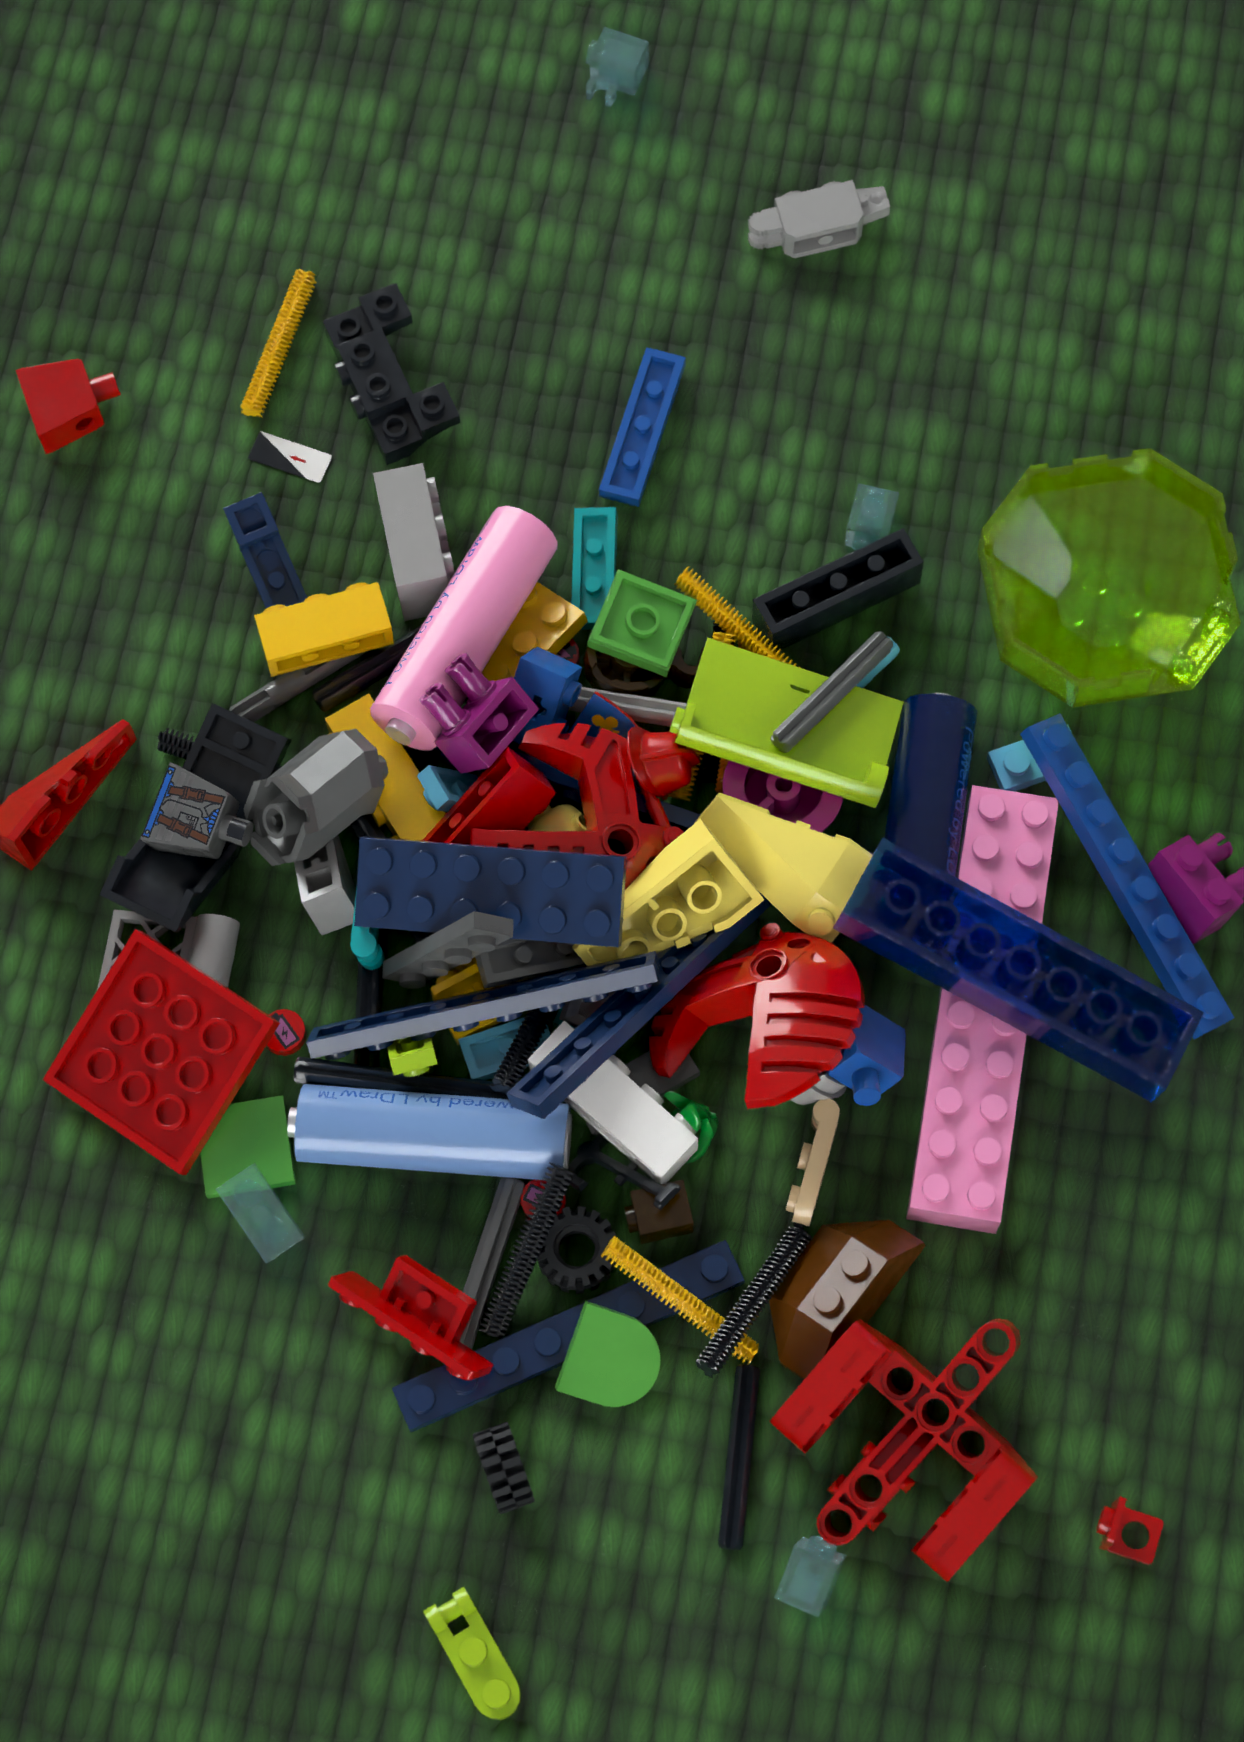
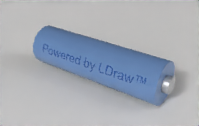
[287,1084,572,1180]

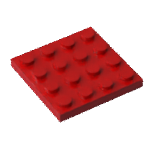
[42,929,280,1175]

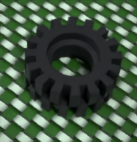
[537,1206,616,1294]
[472,1421,535,1515]

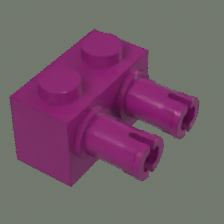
[419,653,539,774]
[1147,833,1244,945]

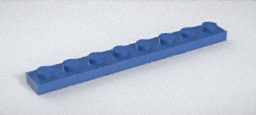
[1020,713,1235,1040]

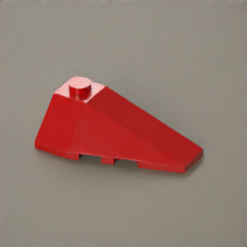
[0,719,137,871]

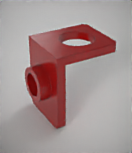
[1096,1496,1164,1565]

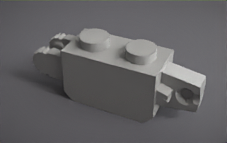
[748,180,890,258]

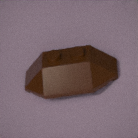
[769,1219,926,1380]

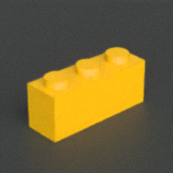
[254,582,394,677]

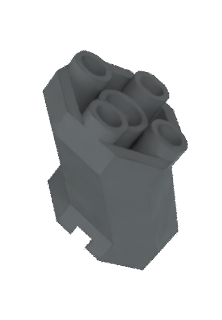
[244,729,388,866]

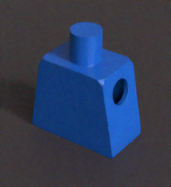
[826,1005,906,1106]

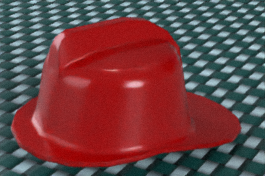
[627,727,700,800]

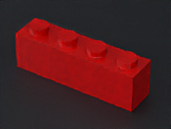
[422,746,556,844]

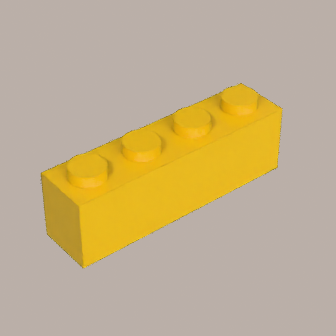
[325,694,446,841]

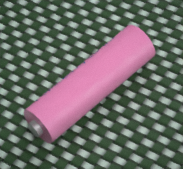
[370,506,558,751]

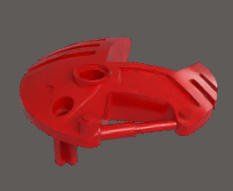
[470,723,684,890]
[649,923,865,1109]

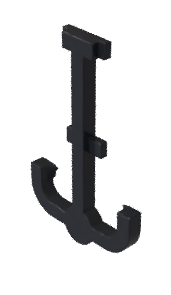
[568,1134,681,1210]

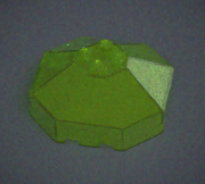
[977,448,1241,708]

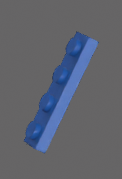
[599,347,686,507]

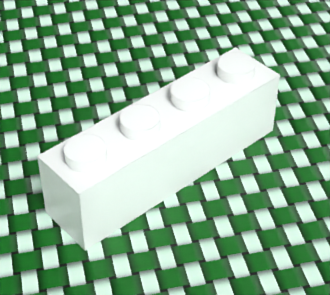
[528,1021,698,1185]

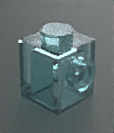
[775,1536,846,1617]

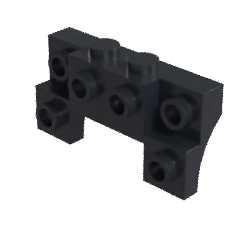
[323,283,461,465]

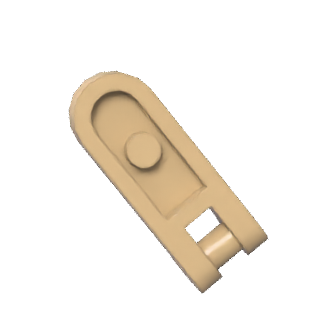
[786,1099,840,1227]

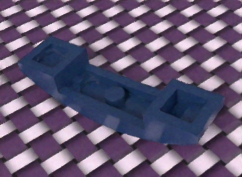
[223,492,307,608]

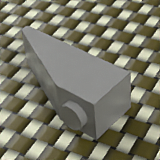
[294,835,356,935]

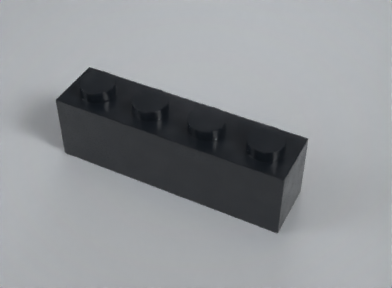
[752,528,924,652]

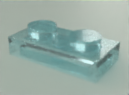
[215,1162,305,1264]

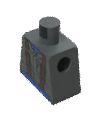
[140,762,254,859]

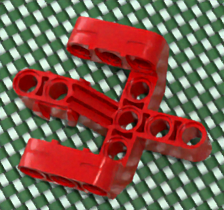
[770,1318,1038,1582]

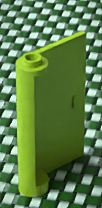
[669,637,904,808]

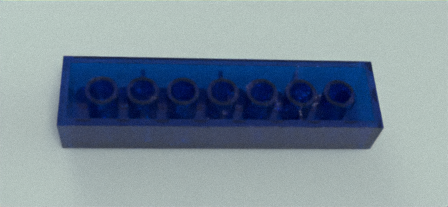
[833,838,1204,1102]

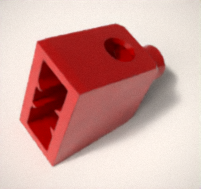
[16,358,121,454]

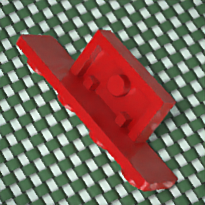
[328,1255,494,1380]

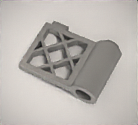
[97,910,240,990]

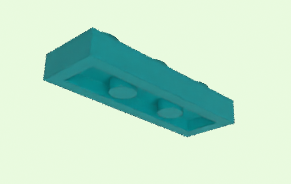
[571,507,618,630]

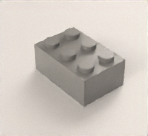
[373,463,455,621]

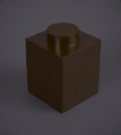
[624,1180,694,1244]

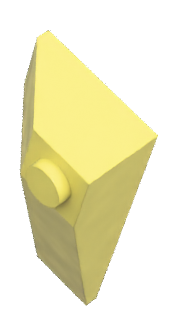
[693,792,886,943]
[572,819,764,966]

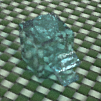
[586,27,649,107]
[845,483,899,551]

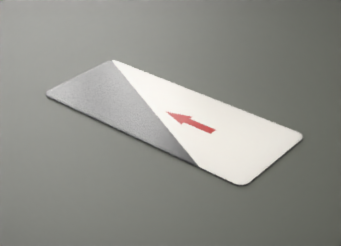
[248,432,332,483]

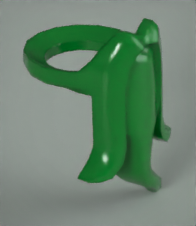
[664,1091,719,1164]

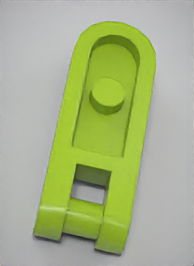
[423,1587,521,1720]

